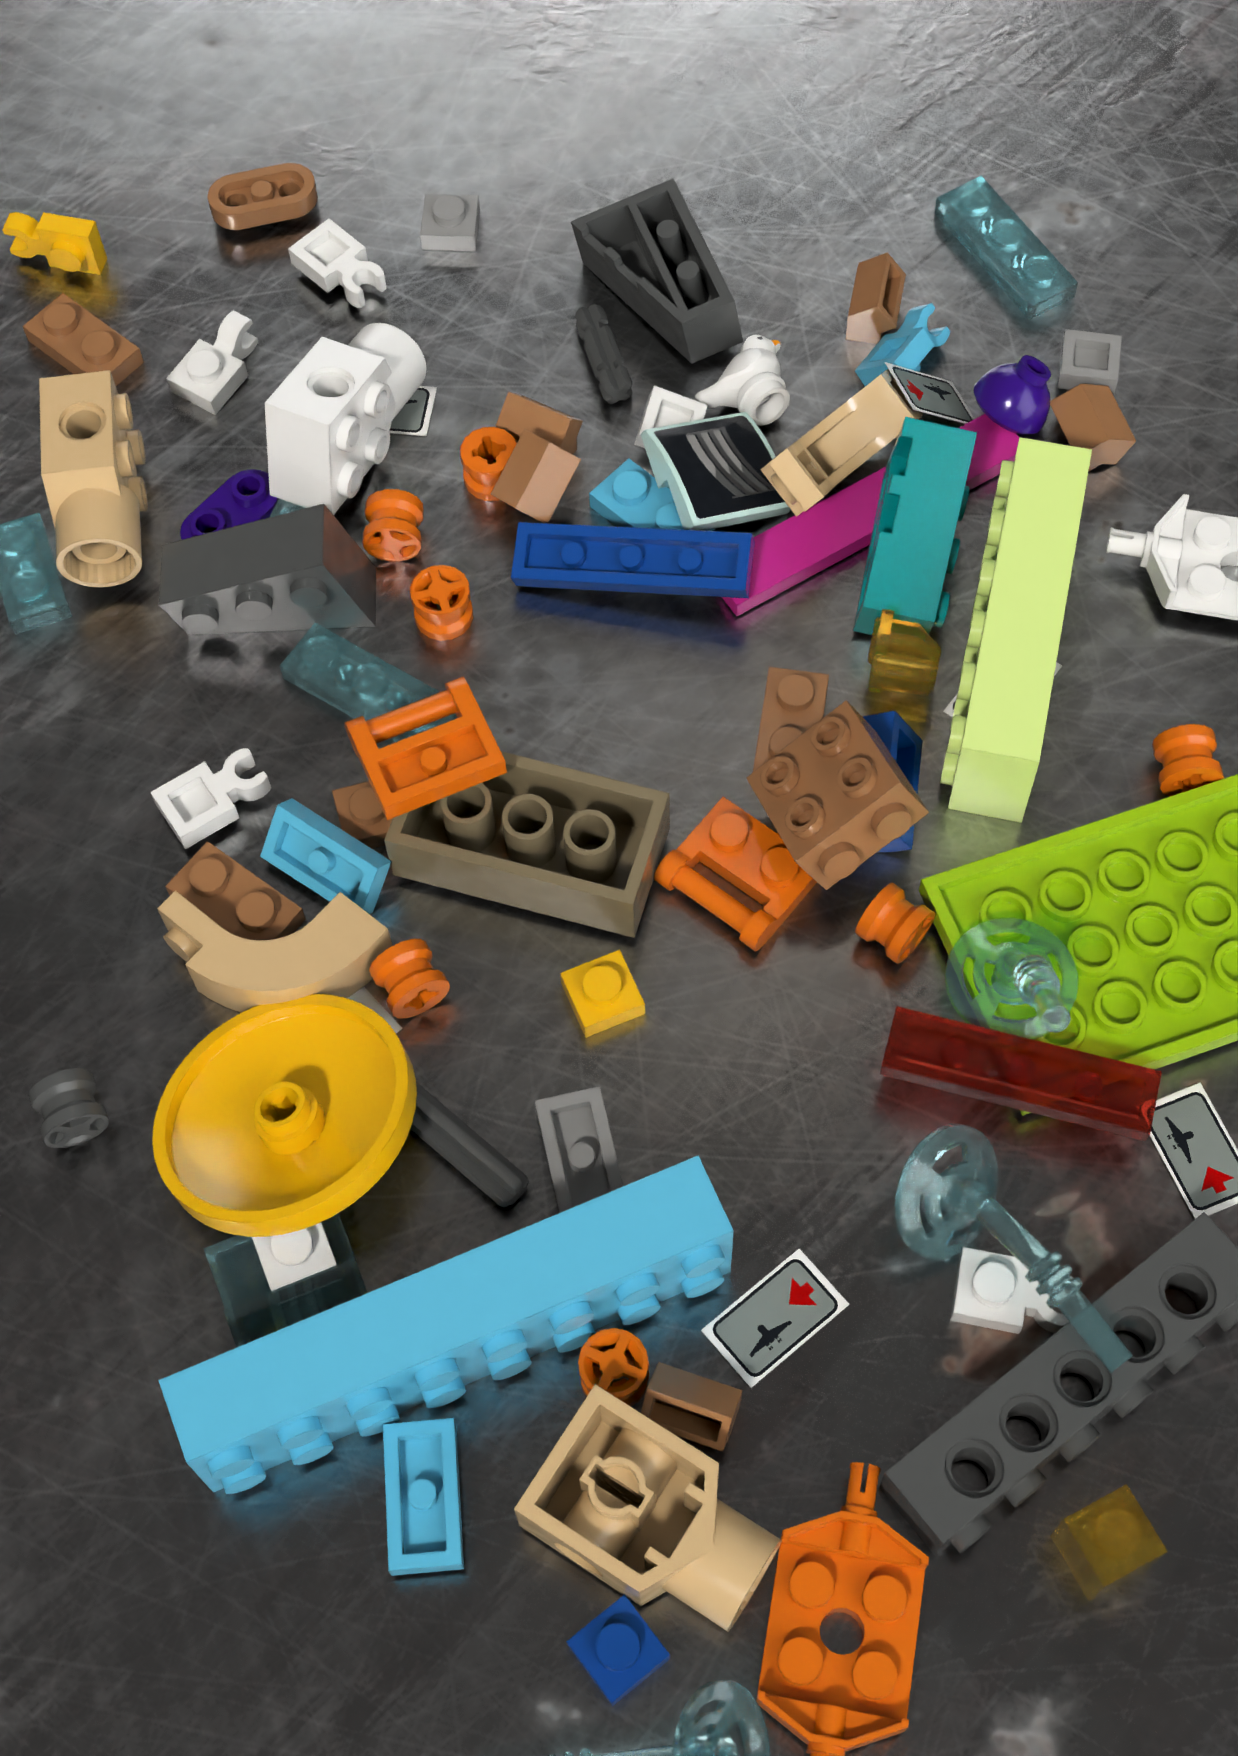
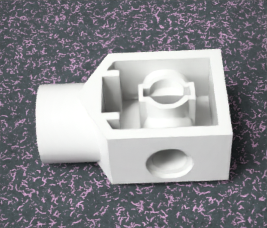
[265,323,427,515]

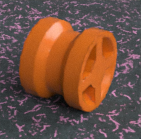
[460,427,517,501]
[362,489,424,562]
[410,565,473,641]
[1152,724,1224,796]
[855,882,936,964]
[369,938,450,1019]
[578,1328,649,1407]

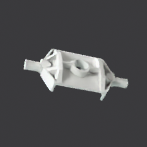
[1106,494,1238,621]

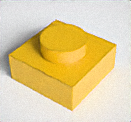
[560,949,645,1038]

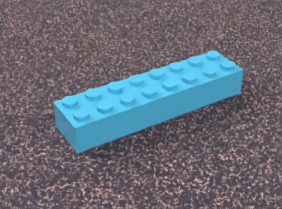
[158,1155,734,1494]

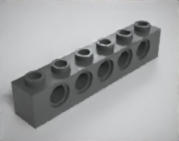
[879,1212,1238,1557]

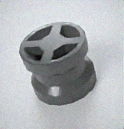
[28,1068,109,1148]

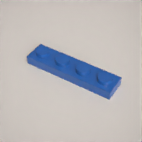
[511,522,755,598]

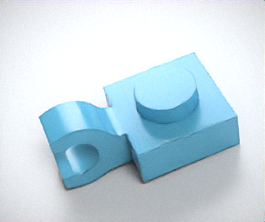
[855,303,950,386]

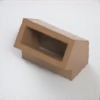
[845,252,906,344]
[1050,384,1136,471]
[495,391,583,454]
[491,429,581,523]
[641,1362,743,1452]

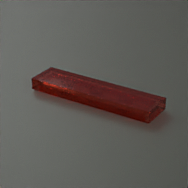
[880,1006,1162,1141]

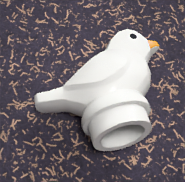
[695,335,790,426]

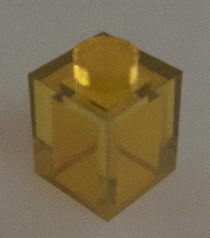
[1050,1484,1168,1602]

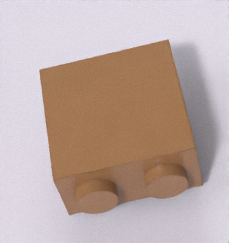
[746,700,929,890]

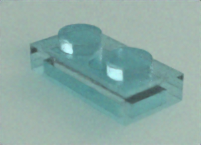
[0,513,73,635]

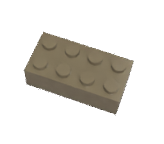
[384,751,670,938]

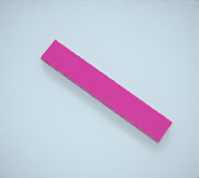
[722,414,1019,617]

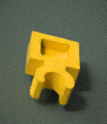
[2,212,107,275]

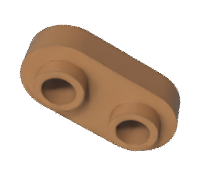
[207,163,318,230]

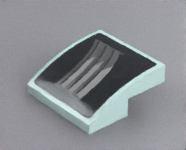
[641,412,791,531]

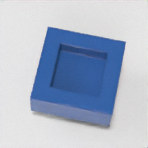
[566,1594,670,1707]

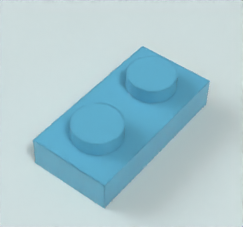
[589,458,714,531]
[260,798,392,914]
[383,1418,464,1576]

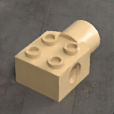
[39,370,148,587]
[514,1384,782,1632]

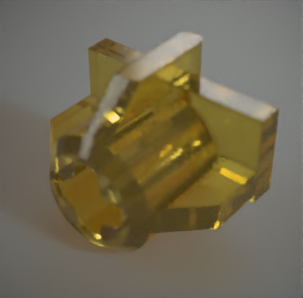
[867,609,941,696]

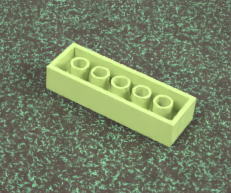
[940,437,1092,823]

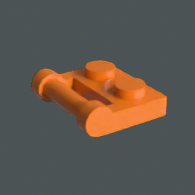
[344,676,507,820]
[653,796,817,952]

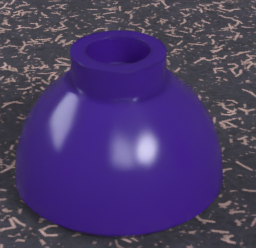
[974,355,1051,435]

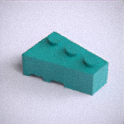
[853,417,977,646]

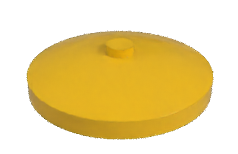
[152,994,417,1237]

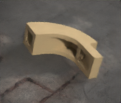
[760,369,923,517]
[157,890,393,1013]

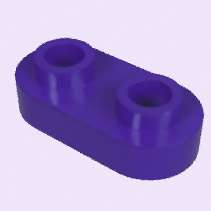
[180,469,283,540]

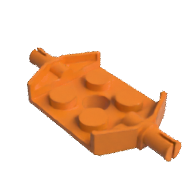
[756,1462,929,1756]

